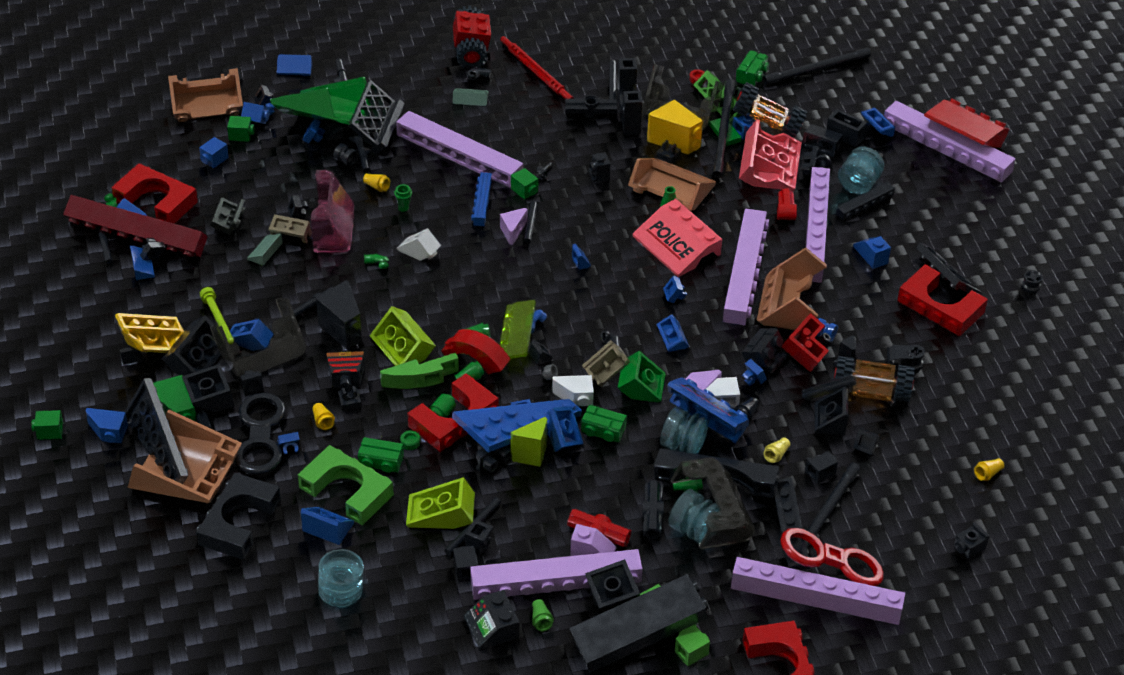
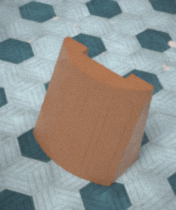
[128,410,242,503]

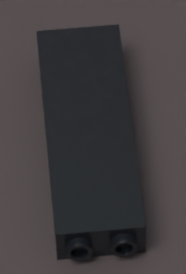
[569,574,709,673]

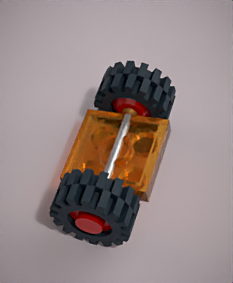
[733,82,808,138]
[834,356,915,402]

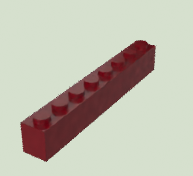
[63,195,208,258]

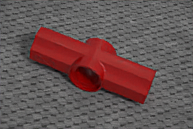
[567,509,631,547]

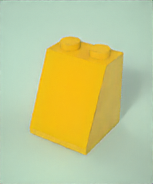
[647,99,703,154]

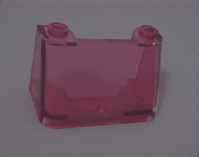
[311,170,354,252]

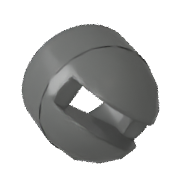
[542,364,558,380]

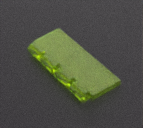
[500,300,536,359]

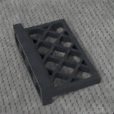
[348,80,404,155]

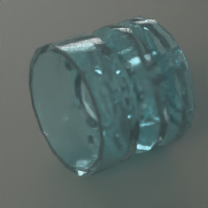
[838,147,884,194]
[660,407,709,454]
[669,489,722,544]
[318,549,364,607]

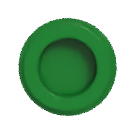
[400,431,421,450]

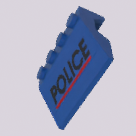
[667,377,749,444]

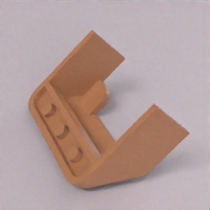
[757,248,827,330]

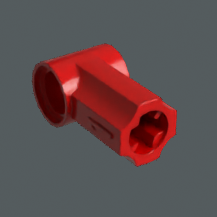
[777,188,797,221]

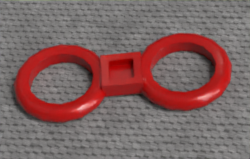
[780,528,884,586]

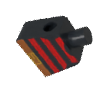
[327,351,365,392]

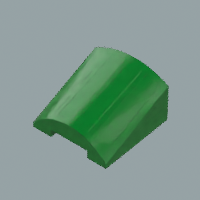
[270,77,371,124]

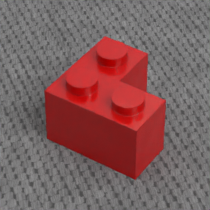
[781,313,829,372]

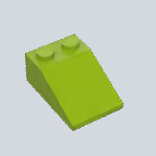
[406,477,475,529]

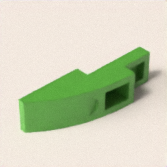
[380,353,459,389]

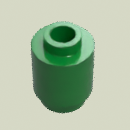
[429,394,456,418]

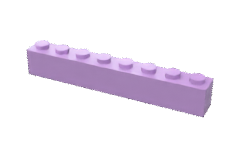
[884,101,1015,182]
[396,111,523,188]
[806,167,830,283]
[723,209,769,325]
[470,549,642,600]
[731,557,905,625]

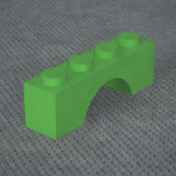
[640,584,710,666]

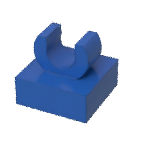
[303,119,325,143]
[663,276,687,303]
[742,359,767,386]
[277,432,300,455]

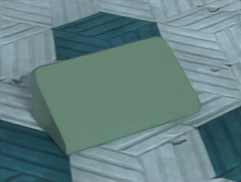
[453,88,489,106]
[247,233,283,266]

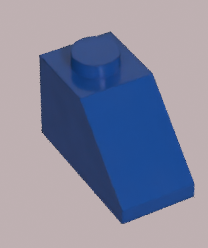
[853,236,891,269]
[230,319,273,351]
[86,408,128,443]

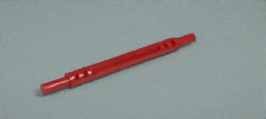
[500,36,574,99]

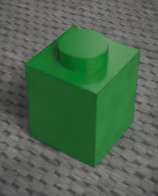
[227,116,255,142]
[511,168,538,200]
[32,410,63,440]

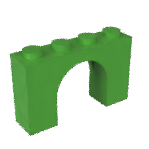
[298,445,394,525]

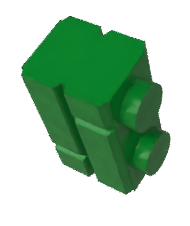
[736,50,769,86]
[581,405,627,443]
[358,437,404,473]

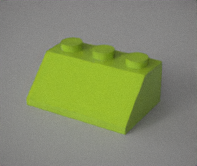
[369,306,436,366]

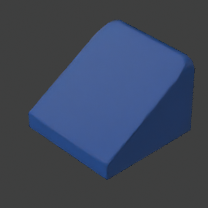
[572,244,591,269]

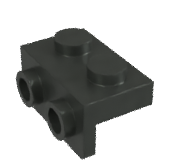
[210,197,245,235]

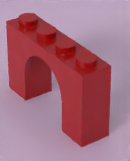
[111,163,198,224]
[897,264,988,336]
[407,373,499,452]
[743,620,814,675]

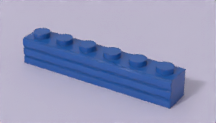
[471,172,492,226]

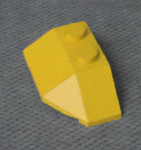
[115,313,184,353]

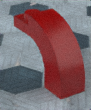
[441,329,510,374]

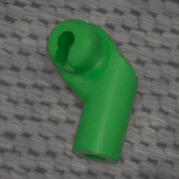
[104,193,118,207]
[364,254,390,269]

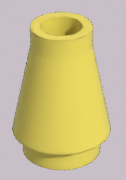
[764,437,791,463]

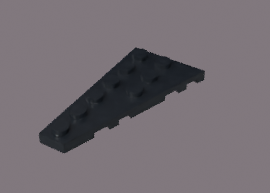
[125,378,188,484]

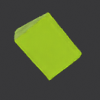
[511,417,547,467]

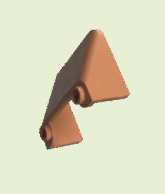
[628,158,716,211]

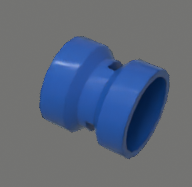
[816,318,838,342]

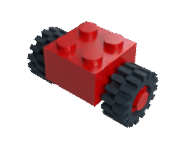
[453,6,491,70]

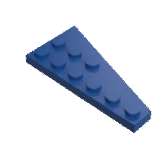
[452,399,582,453]

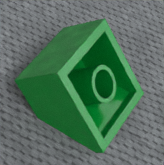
[618,351,665,402]

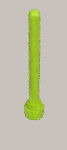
[200,287,234,345]

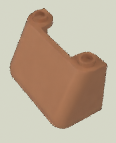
[168,68,243,122]

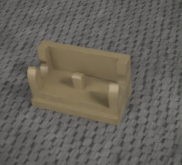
[269,214,312,243]
[582,340,630,387]

